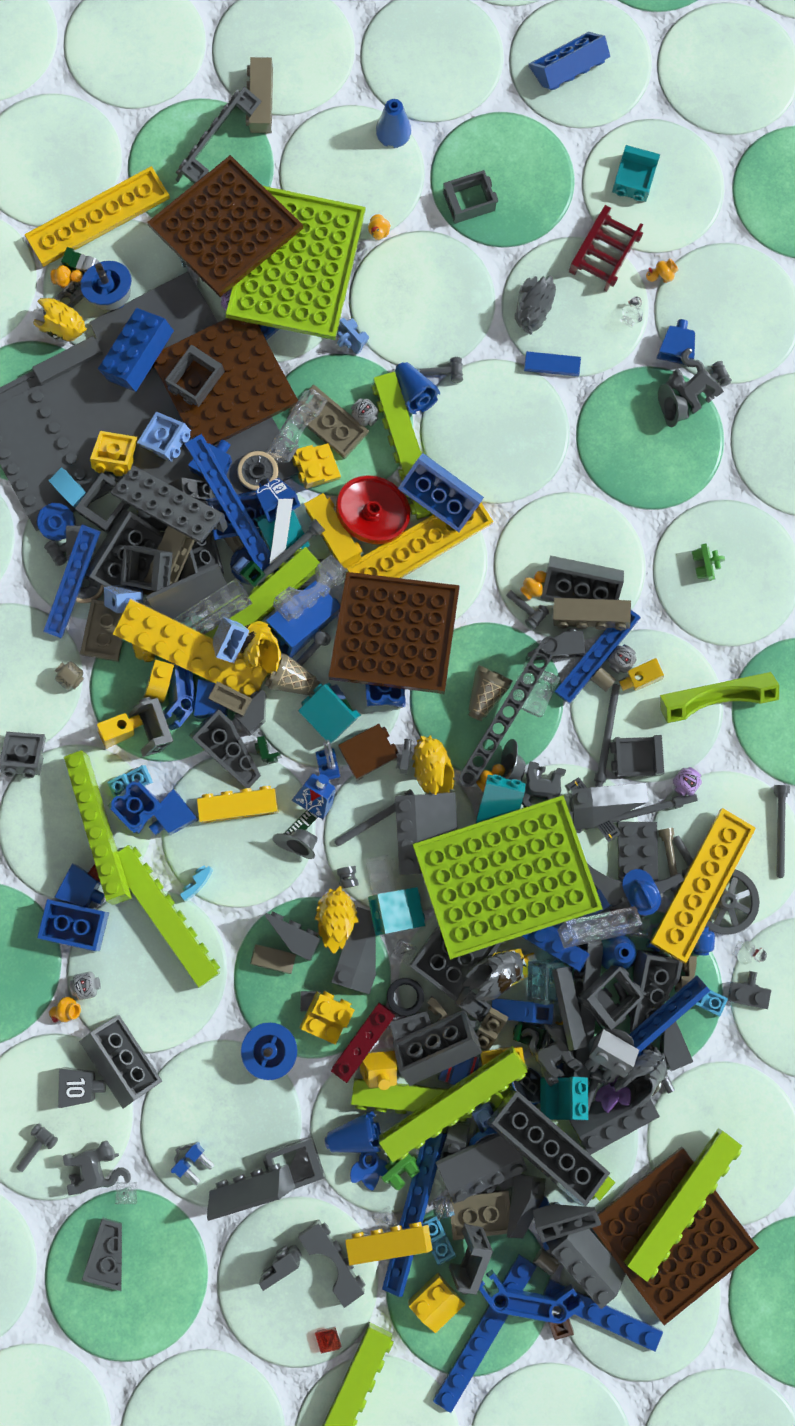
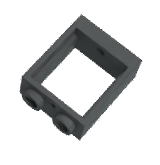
[443,170,498,224]
[165,345,224,407]
[75,473,131,534]
[121,546,173,591]
[579,965,644,1030]
[263,1136,325,1190]

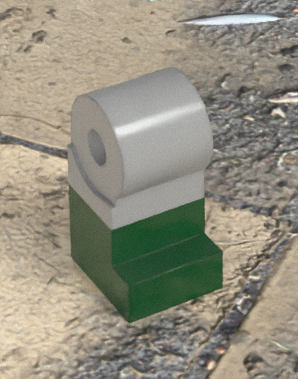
[61,247,99,275]

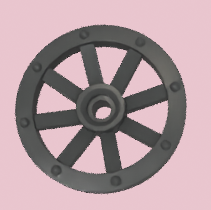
[706,869,760,934]

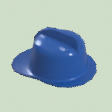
[622,869,661,916]

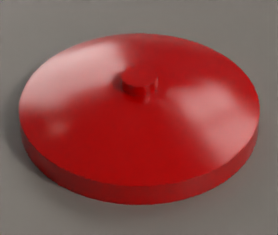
[336,475,411,544]

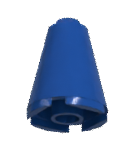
[376,99,412,148]
[395,362,440,414]
[601,933,637,970]
[325,1111,382,1153]

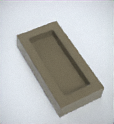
[208,681,252,717]

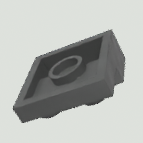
[0,731,46,778]
[259,1245,302,1291]

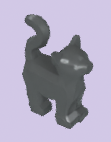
[666,348,724,414]
[522,761,566,808]
[521,1024,583,1087]
[63,1141,131,1195]

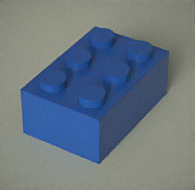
[37,899,109,951]

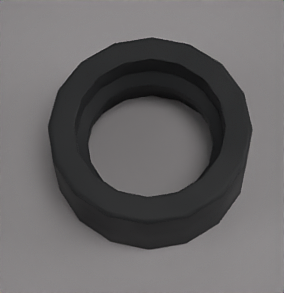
[387,978,424,1016]

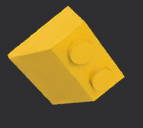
[408,1272,466,1333]

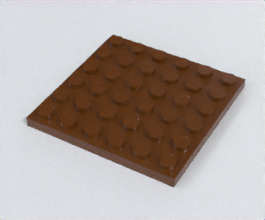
[147,155,304,297]
[153,318,299,446]
[329,572,460,694]
[592,1147,759,1326]

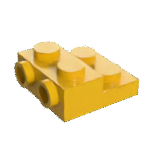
[90,431,137,476]
[292,443,341,489]
[299,991,355,1045]

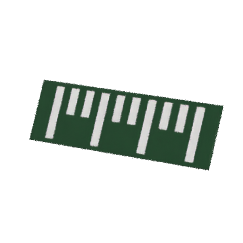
[284,810,318,835]

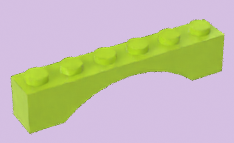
[660,672,779,723]

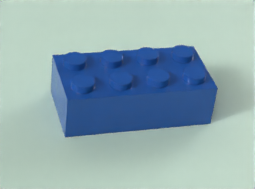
[98,308,174,392]

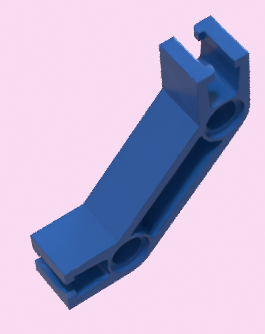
[163,659,195,731]
[479,1269,585,1324]

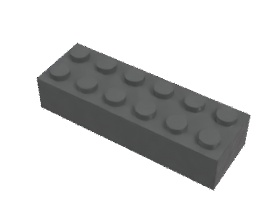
[486,1091,610,1206]

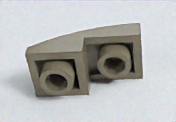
[250,945,296,974]
[675,956,697,992]
[427,996,448,1022]
[476,1007,508,1051]

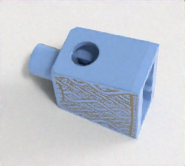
[104,585,143,613]
[213,617,249,663]

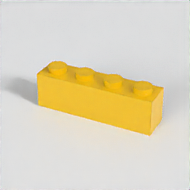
[304,493,363,570]
[197,786,279,823]
[345,1222,433,1266]

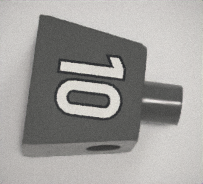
[58,1067,106,1108]

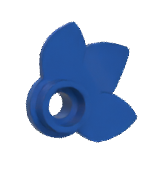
[350,1153,388,1191]

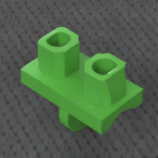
[692,543,725,580]
[381,1153,420,1190]

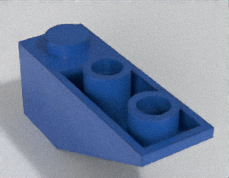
[492,998,554,1025]

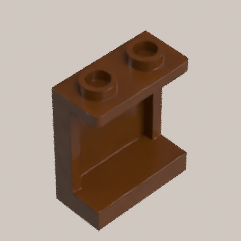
[338,724,399,781]

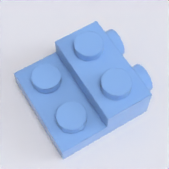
[137,412,191,462]

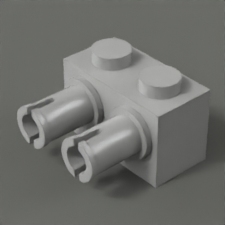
[585,1029,639,1082]

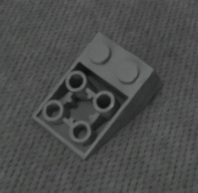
[265,911,322,961]

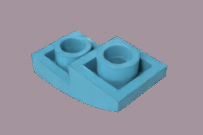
[49,467,86,508]
[107,765,153,797]
[180,865,213,901]
[695,991,728,1017]
[422,1216,456,1266]

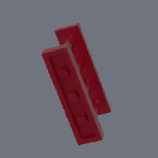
[569,205,644,292]
[331,1002,395,1083]

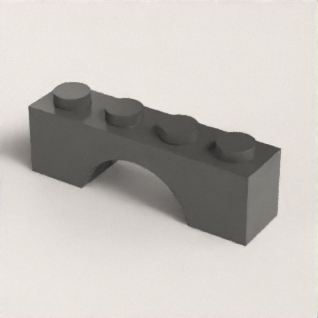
[298,1220,366,1308]

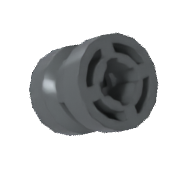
[337,866,359,888]

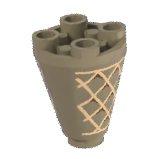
[264,653,321,695]
[468,665,513,721]

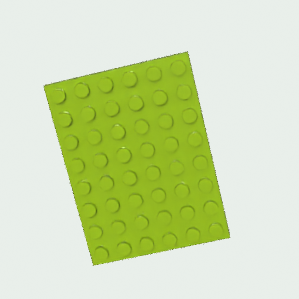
[226,186,366,340]
[413,795,603,959]

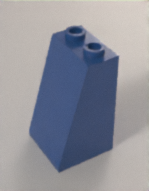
[265,580,341,658]

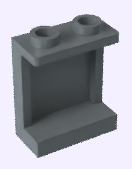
[128,697,173,757]
[610,735,664,777]
[449,1224,493,1295]

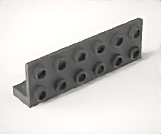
[176,86,262,184]
[111,466,228,543]

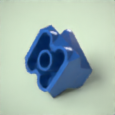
[365,684,406,708]
[108,778,163,834]

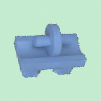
[337,318,369,354]
[472,1101,494,1133]

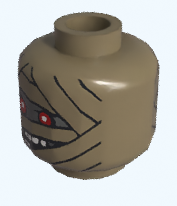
[55,661,84,690]

